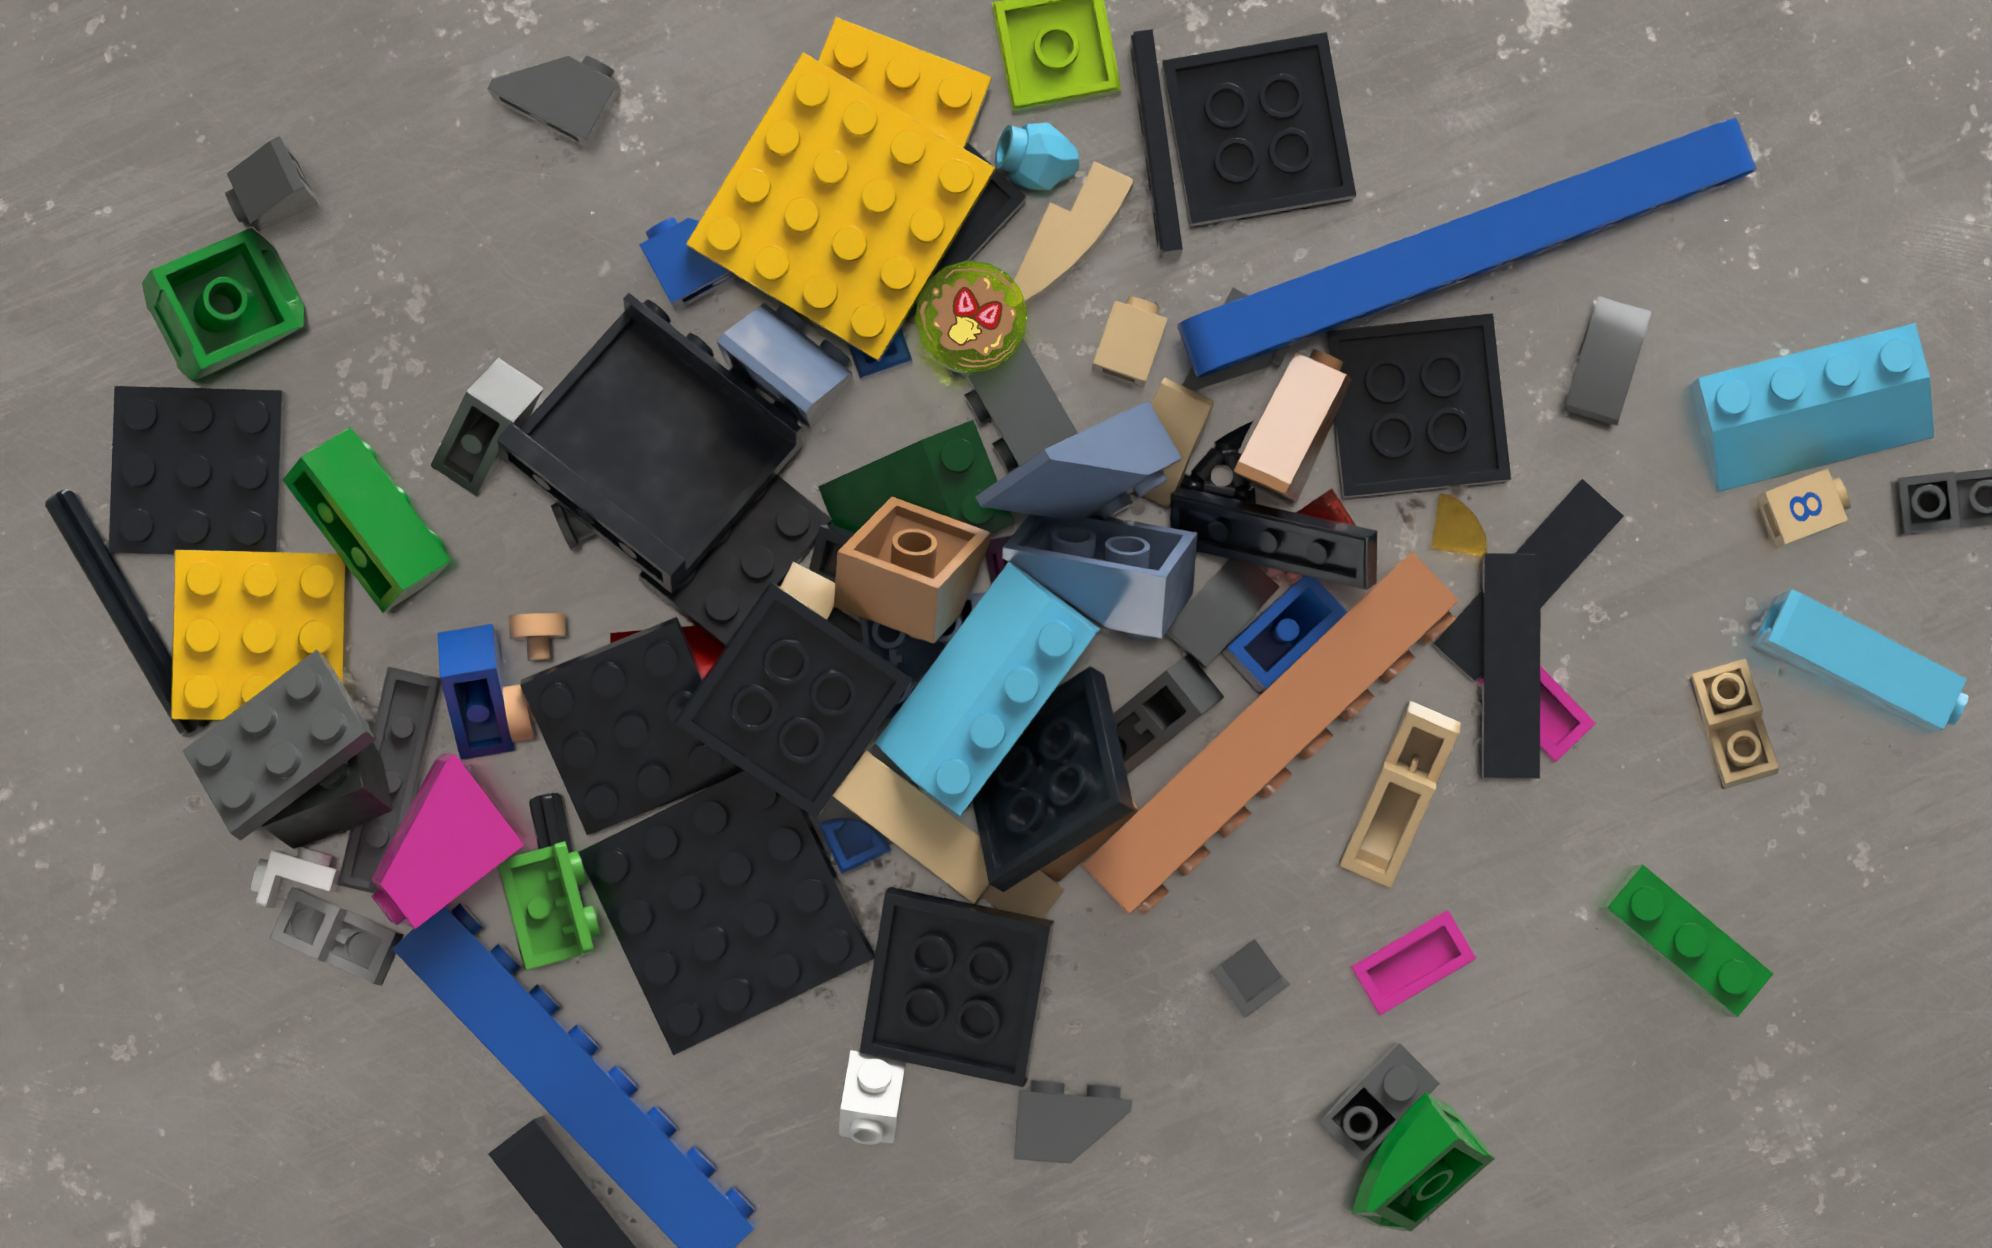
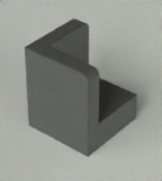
[1209,939,1290,1018]

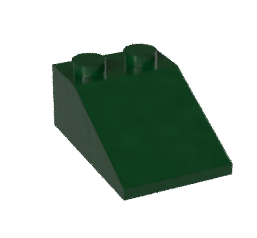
[818,420,1015,538]

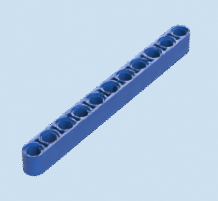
[1177,118,1757,378]

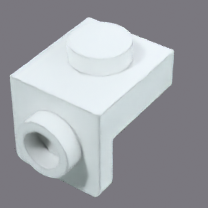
[251,847,341,908]
[839,1050,906,1145]

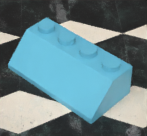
[1689,323,1934,492]
[875,561,1100,816]

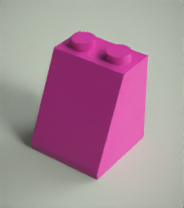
[371,753,524,929]

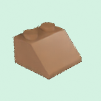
[834,497,991,644]

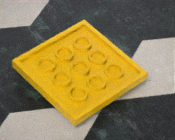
[686,52,996,362]

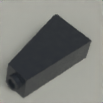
[488,1116,643,1248]

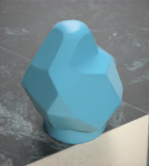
[995,122,1080,190]

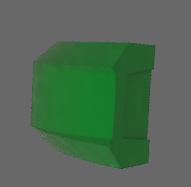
[142,228,304,382]
[1351,1091,1495,1232]

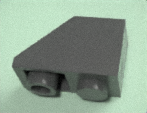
[1319,1042,1440,1164]
[1014,1080,1132,1164]

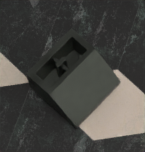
[262,693,393,849]

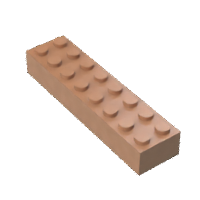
[1080,552,1459,915]

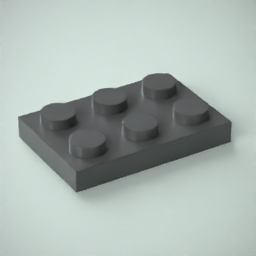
[182,650,376,841]

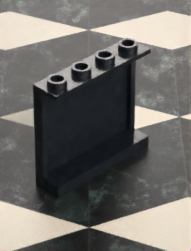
[497,293,802,593]

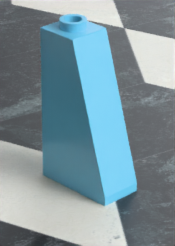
[1752,589,1968,732]

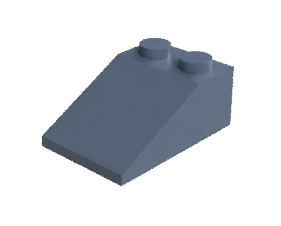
[717,303,853,430]
[975,401,1182,522]
[1002,514,1197,640]

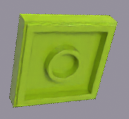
[992,0,1122,114]

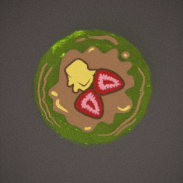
[915,261,1028,374]

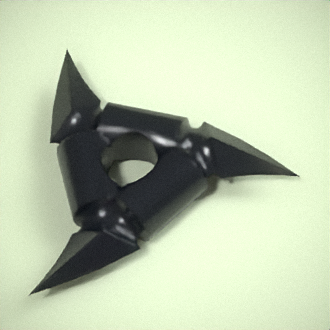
[1179,421,1256,504]

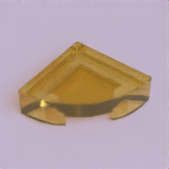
[1430,493,1487,557]

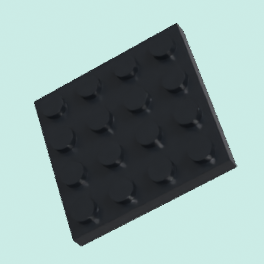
[578,771,875,1055]

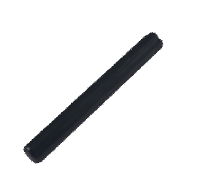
[45,489,208,737]

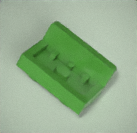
[497,841,601,971]

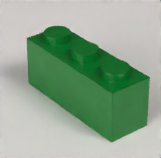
[282,427,451,613]
[1599,864,1774,1017]

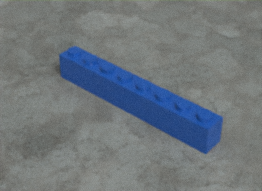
[392,903,757,1248]

